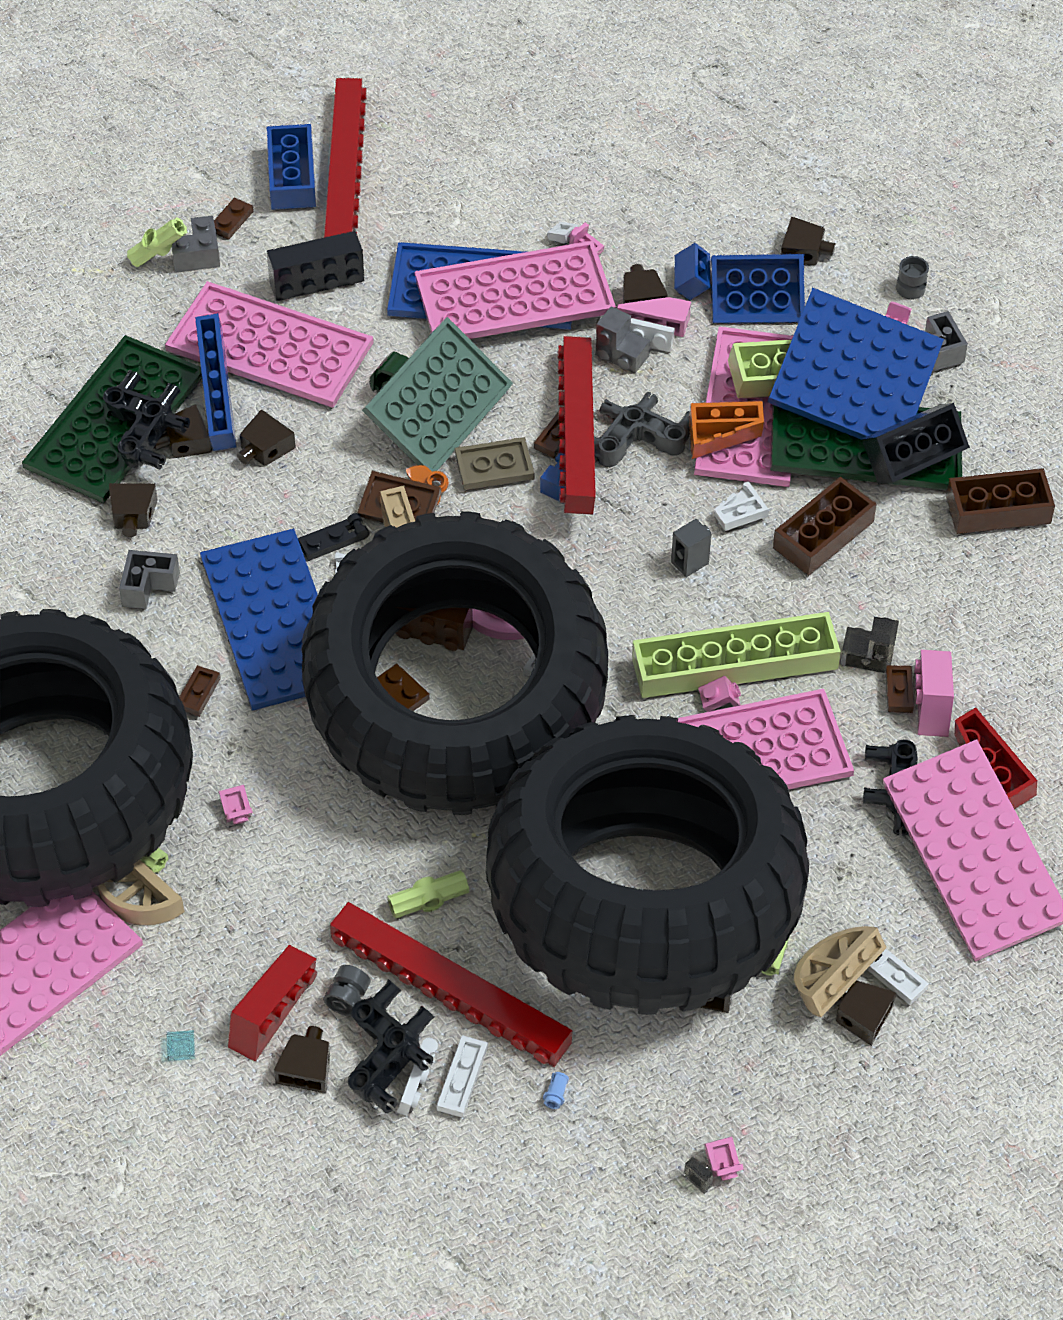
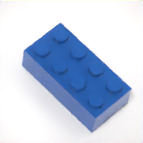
[267,124,316,210]

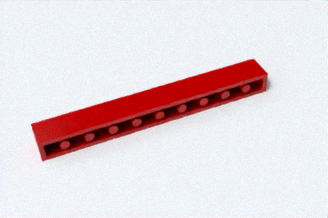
[324,78,367,238]
[557,336,596,515]
[330,901,572,1067]

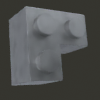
[172,215,220,273]
[595,306,650,373]
[925,311,968,371]
[119,550,180,609]

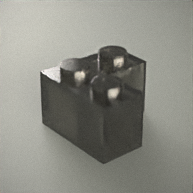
[840,616,899,673]

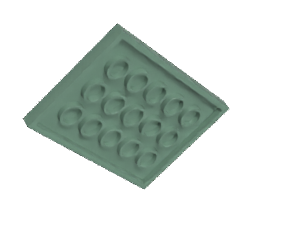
[362,317,513,472]

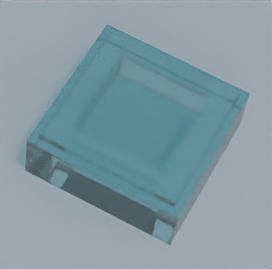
[166,1030,195,1061]

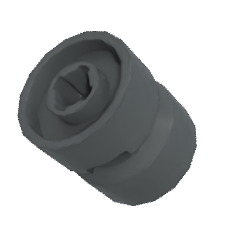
[896,256,929,300]
[323,965,371,1016]

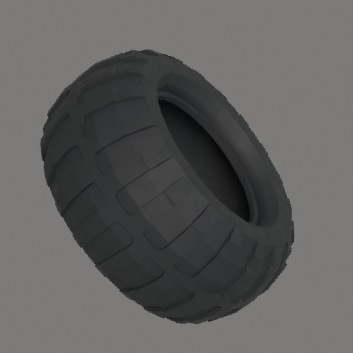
[301,511,608,815]
[0,609,193,907]
[486,715,809,1015]

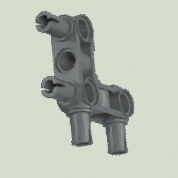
[594,392,690,467]

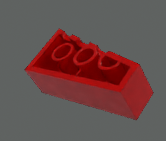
[954,707,1038,809]
[228,945,317,1062]

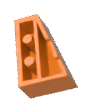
[689,401,764,459]

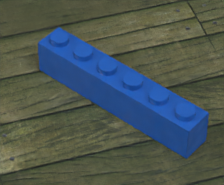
[195,314,237,451]

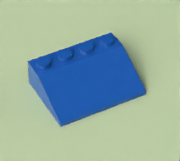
[710,254,805,324]

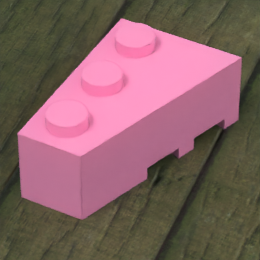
[914,650,954,737]

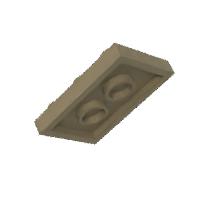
[455,437,534,490]

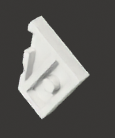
[714,481,769,531]

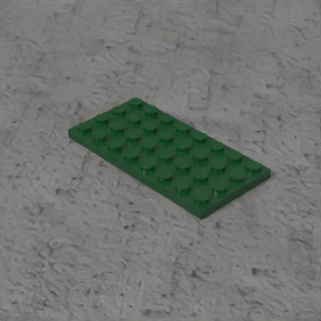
[22,335,202,504]
[770,404,962,490]

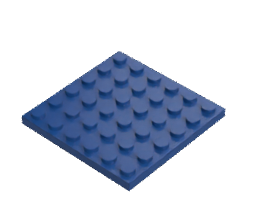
[767,288,944,440]

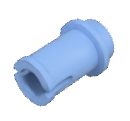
[543,1072,569,1109]

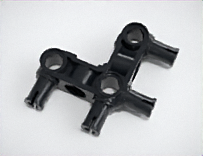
[103,370,190,470]
[863,739,918,836]
[348,979,435,1113]

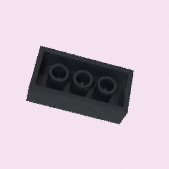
[266,231,365,301]
[862,403,970,484]

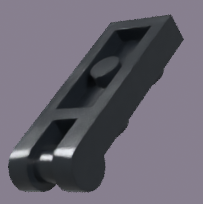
[298,513,370,561]

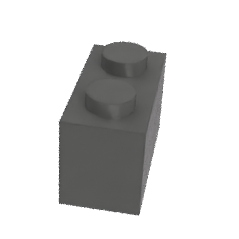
[671,519,712,577]

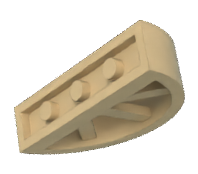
[380,486,415,528]
[97,860,185,925]
[794,926,887,1017]

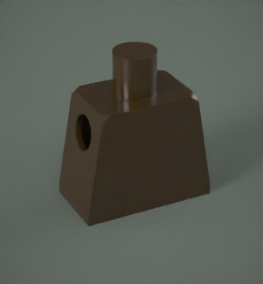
[781,217,836,266]
[623,264,668,304]
[155,405,212,458]
[237,409,296,465]
[109,483,158,537]
[834,980,896,1046]
[274,1026,330,1094]

